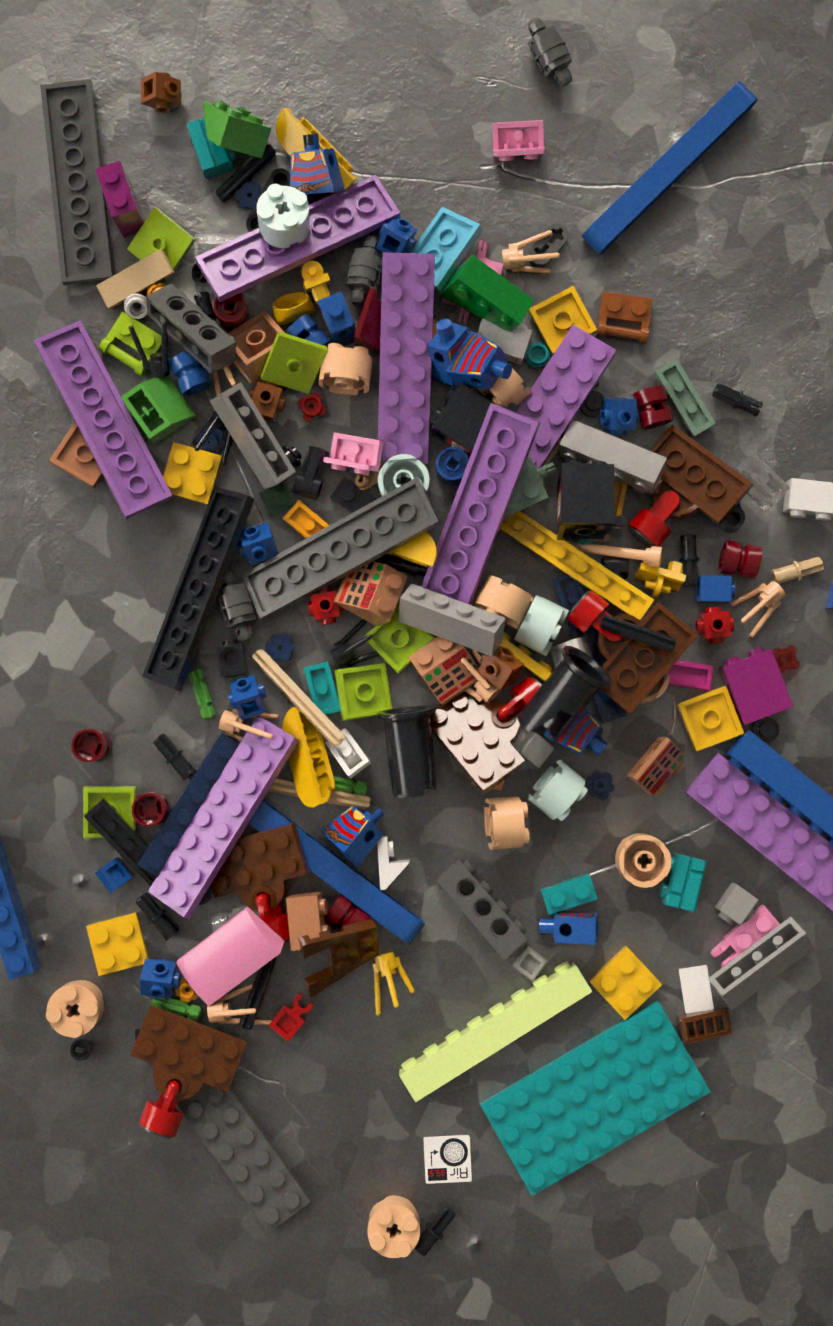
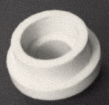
[124,293,148,319]

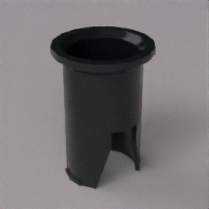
[517,646,613,744]
[377,705,436,798]

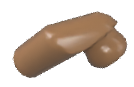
[355,460,384,490]

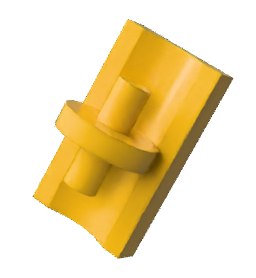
[301,261,330,305]
[634,561,686,599]

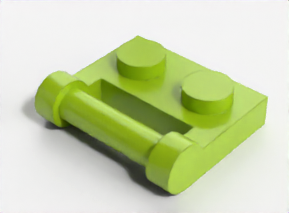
[98,312,161,377]

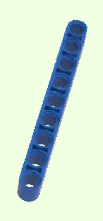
[582,81,758,255]
[249,799,425,945]

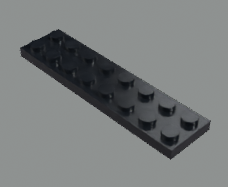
[142,487,255,692]

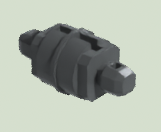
[528,17,572,87]
[346,236,383,307]
[216,571,256,642]

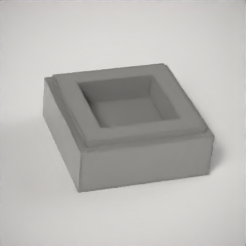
[512,945,548,982]

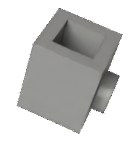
[715,882,758,925]

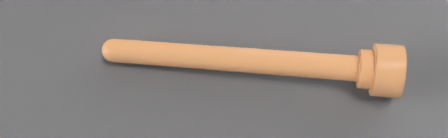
[566,541,662,568]

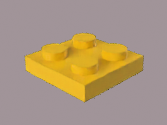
[528,285,597,355]
[163,442,222,505]
[677,686,744,752]
[86,912,150,976]
[589,946,662,1020]

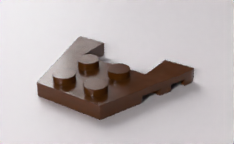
[299,919,379,997]

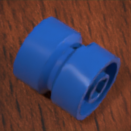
[285,314,332,349]
[168,351,213,396]
[436,447,469,486]

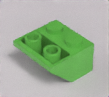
[203,100,272,158]
[121,376,196,444]

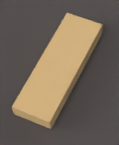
[96,249,175,309]

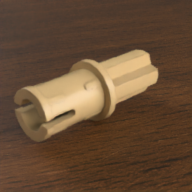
[771,557,824,584]

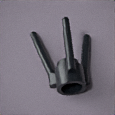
[129,321,170,377]
[192,411,232,466]
[330,619,380,668]

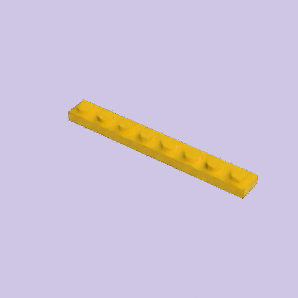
[500,511,654,620]

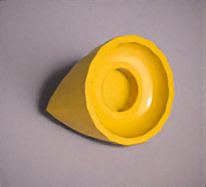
[272,291,317,326]

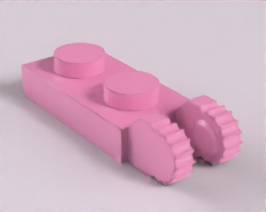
[710,905,780,967]

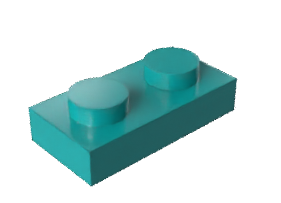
[304,661,341,715]
[540,874,598,915]

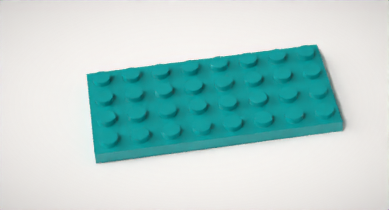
[480,1000,711,1196]

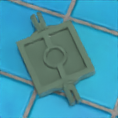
[504,455,557,519]

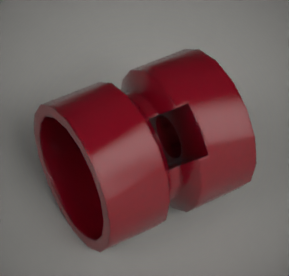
[213,293,250,331]
[633,385,674,430]
[718,540,763,579]
[71,729,112,763]
[132,792,171,826]
[324,894,370,932]

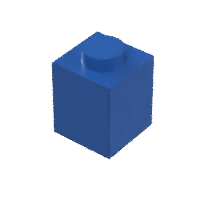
[696,575,736,604]

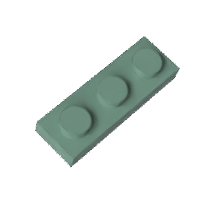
[654,359,716,438]

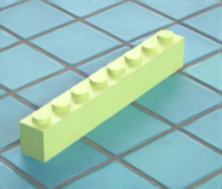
[399,961,592,1102]

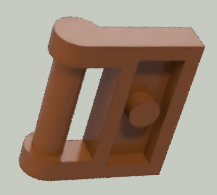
[596,291,653,344]

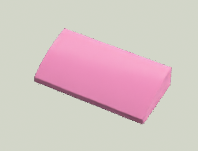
[176,907,285,1006]

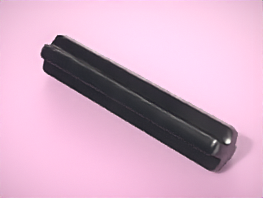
[215,143,276,203]
[600,614,676,652]
[239,957,276,1030]

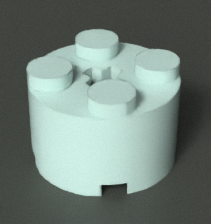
[257,184,310,248]
[378,454,429,496]
[514,595,569,656]
[528,760,588,821]

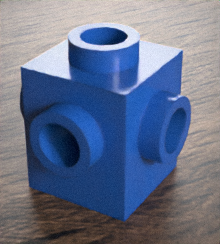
[376,217,418,253]
[600,398,639,435]
[238,522,279,566]
[228,675,267,720]
[140,959,180,999]

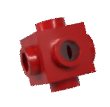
[307,587,345,625]
[695,607,734,644]

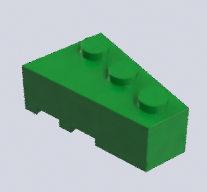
[439,254,534,332]

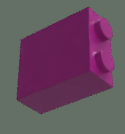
[95,161,145,237]
[718,647,793,725]

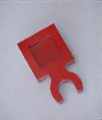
[269,992,313,1042]

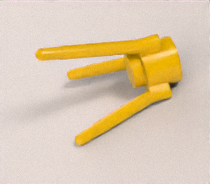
[372,952,415,1016]

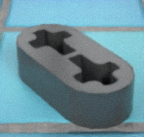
[529,223,569,268]

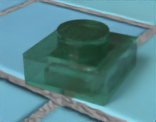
[259,482,294,517]

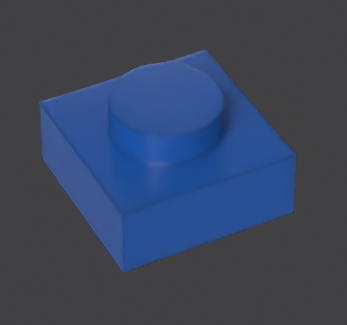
[95,857,132,893]

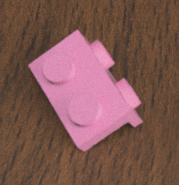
[492,120,545,161]
[323,432,384,475]

